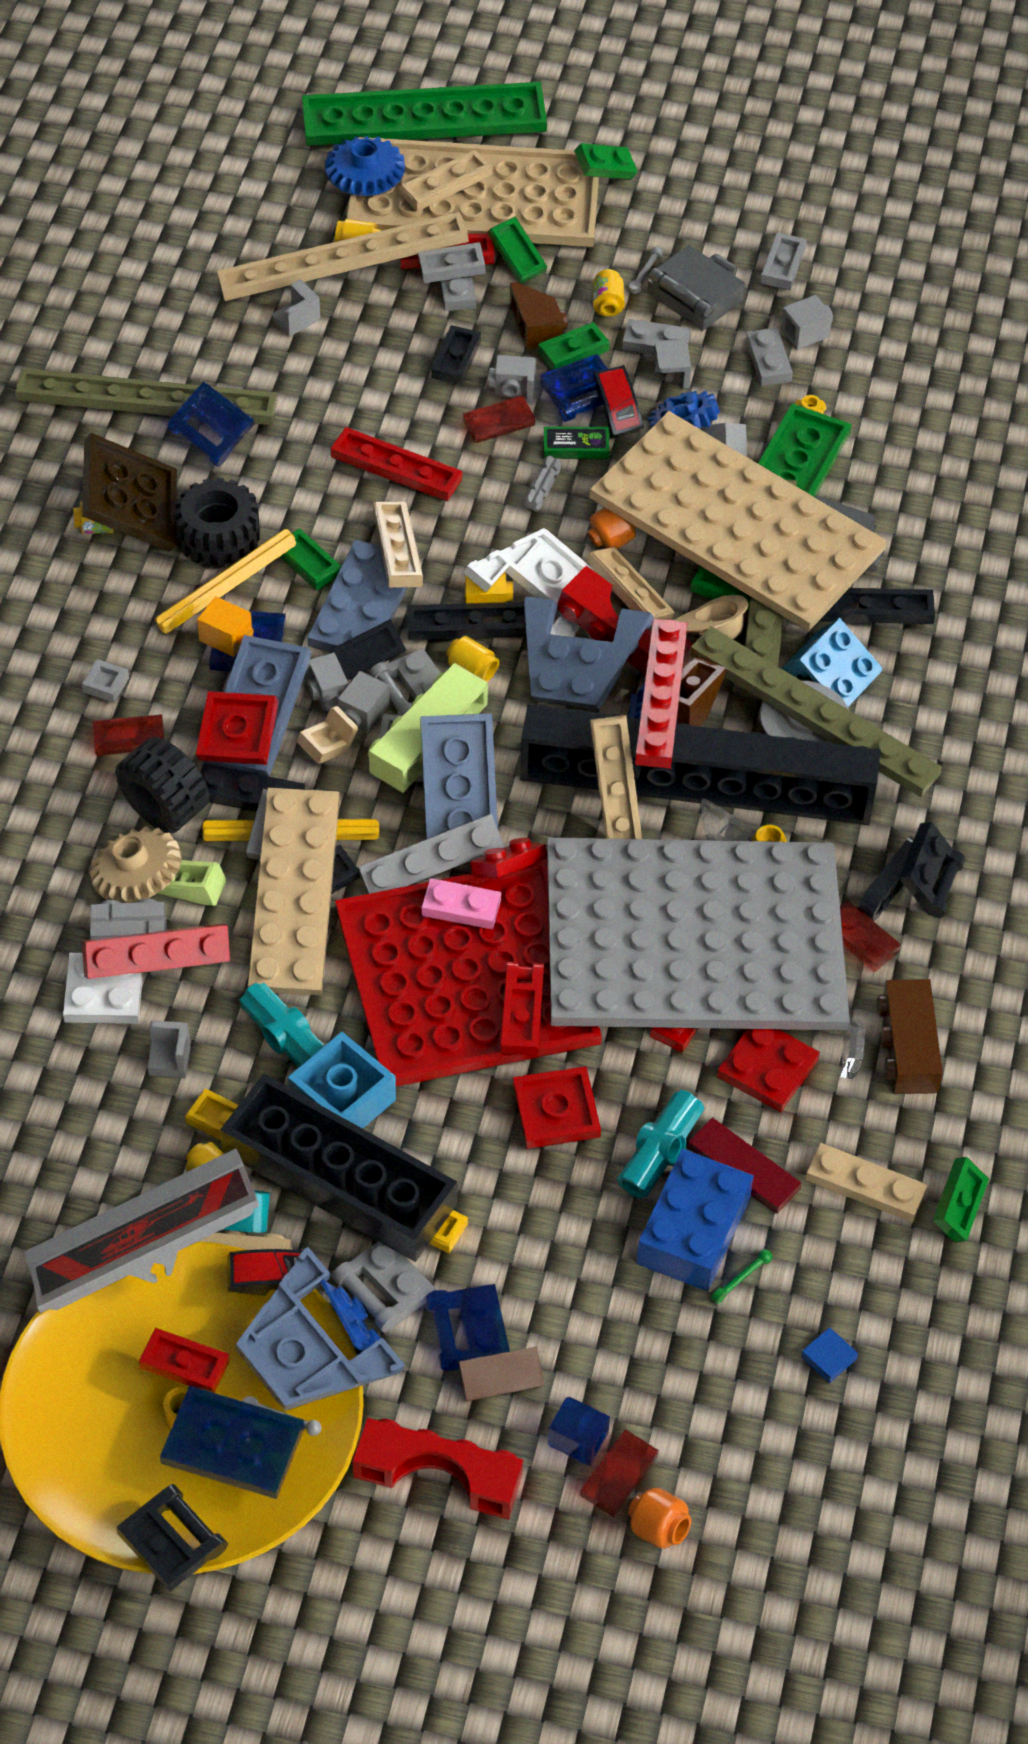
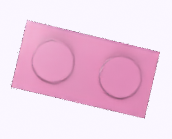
[422,878,501,930]

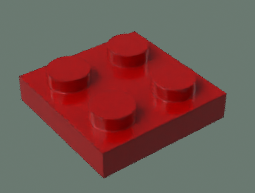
[195,691,279,765]
[717,1029,820,1113]
[512,1066,601,1149]

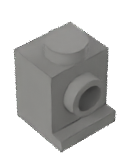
[489,355,536,403]
[303,653,348,712]

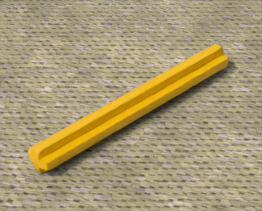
[155,529,296,634]
[202,819,379,841]

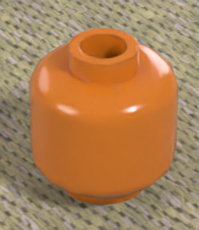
[587,507,637,549]
[628,1488,691,1549]

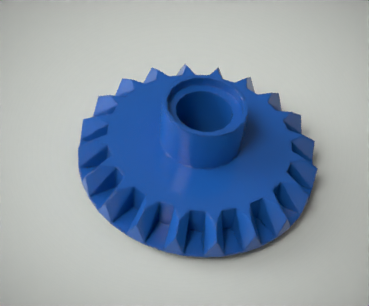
[325,135,405,196]

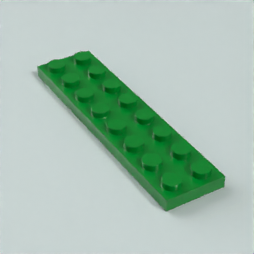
[302,82,547,146]
[690,403,852,612]

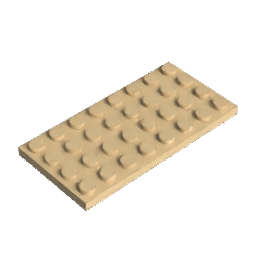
[347,137,599,247]
[589,411,887,632]

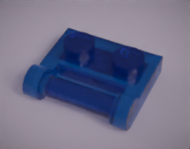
[540,354,608,422]
[167,381,255,467]
[426,1284,510,1371]

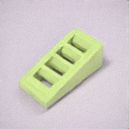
[157,860,226,906]

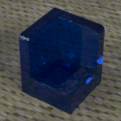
[548,1397,610,1466]

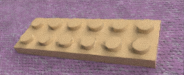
[248,788,340,996]

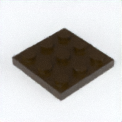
[82,433,177,552]

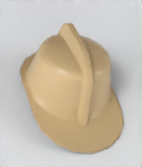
[675,595,748,639]

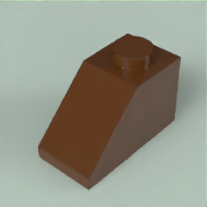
[509,282,568,350]
[676,656,726,726]

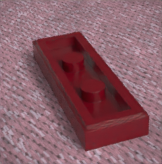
[688,1117,802,1214]

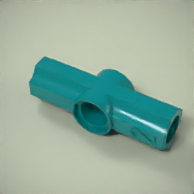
[239,982,324,1068]
[617,1089,705,1199]

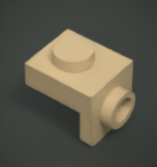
[296,706,358,764]

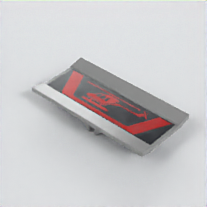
[24,1148,259,1313]

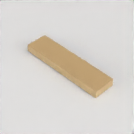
[373,502,423,588]
[590,715,642,839]

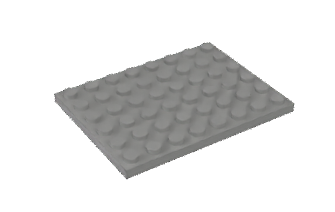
[547,838,850,1030]

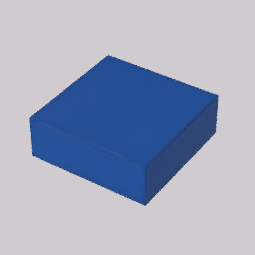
[801,1327,858,1384]

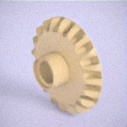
[89,826,182,903]

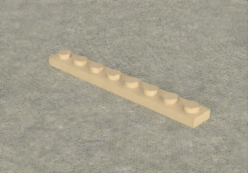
[217,212,469,301]

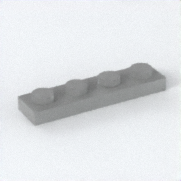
[357,814,505,894]

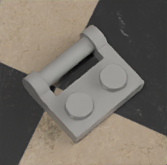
[369,648,440,716]
[331,1241,436,1332]

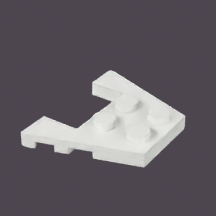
[463,528,594,637]

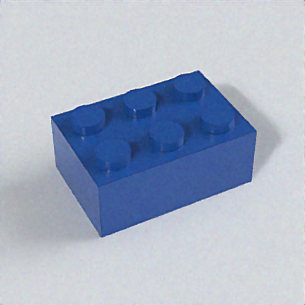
[636,1149,754,1292]

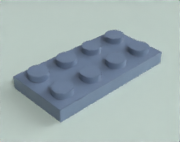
[307,540,408,652]
[203,635,311,777]
[420,713,498,840]

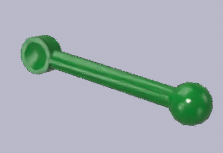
[711,1249,773,1304]

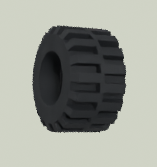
[174,478,260,567]
[115,736,210,833]

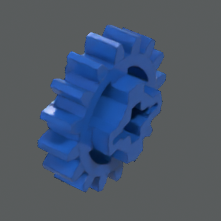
[648,391,720,429]

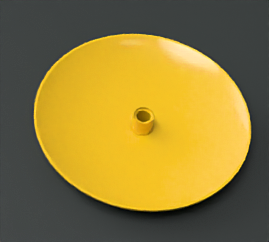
[0,1241,364,1574]

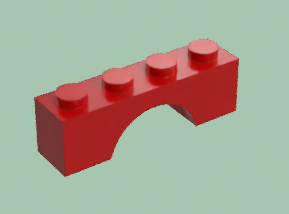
[557,566,693,677]
[353,1418,523,1520]

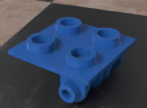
[320,1279,380,1355]

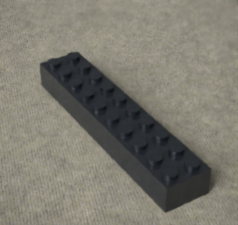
[520,704,881,826]

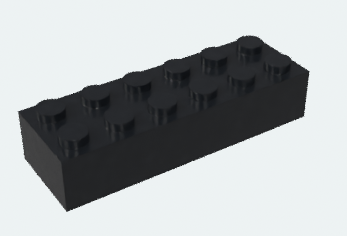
[220,1074,458,1262]

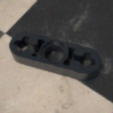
[858,836,914,921]

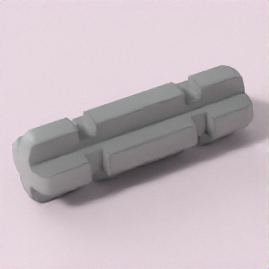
[524,456,561,511]

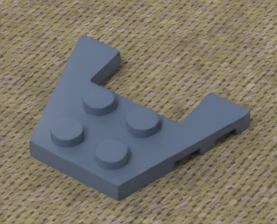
[524,596,654,710]
[235,1247,405,1411]

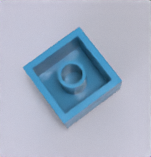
[288,1032,396,1128]

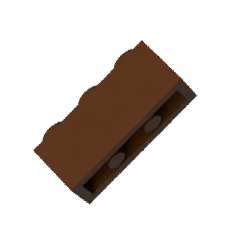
[877,979,943,1094]

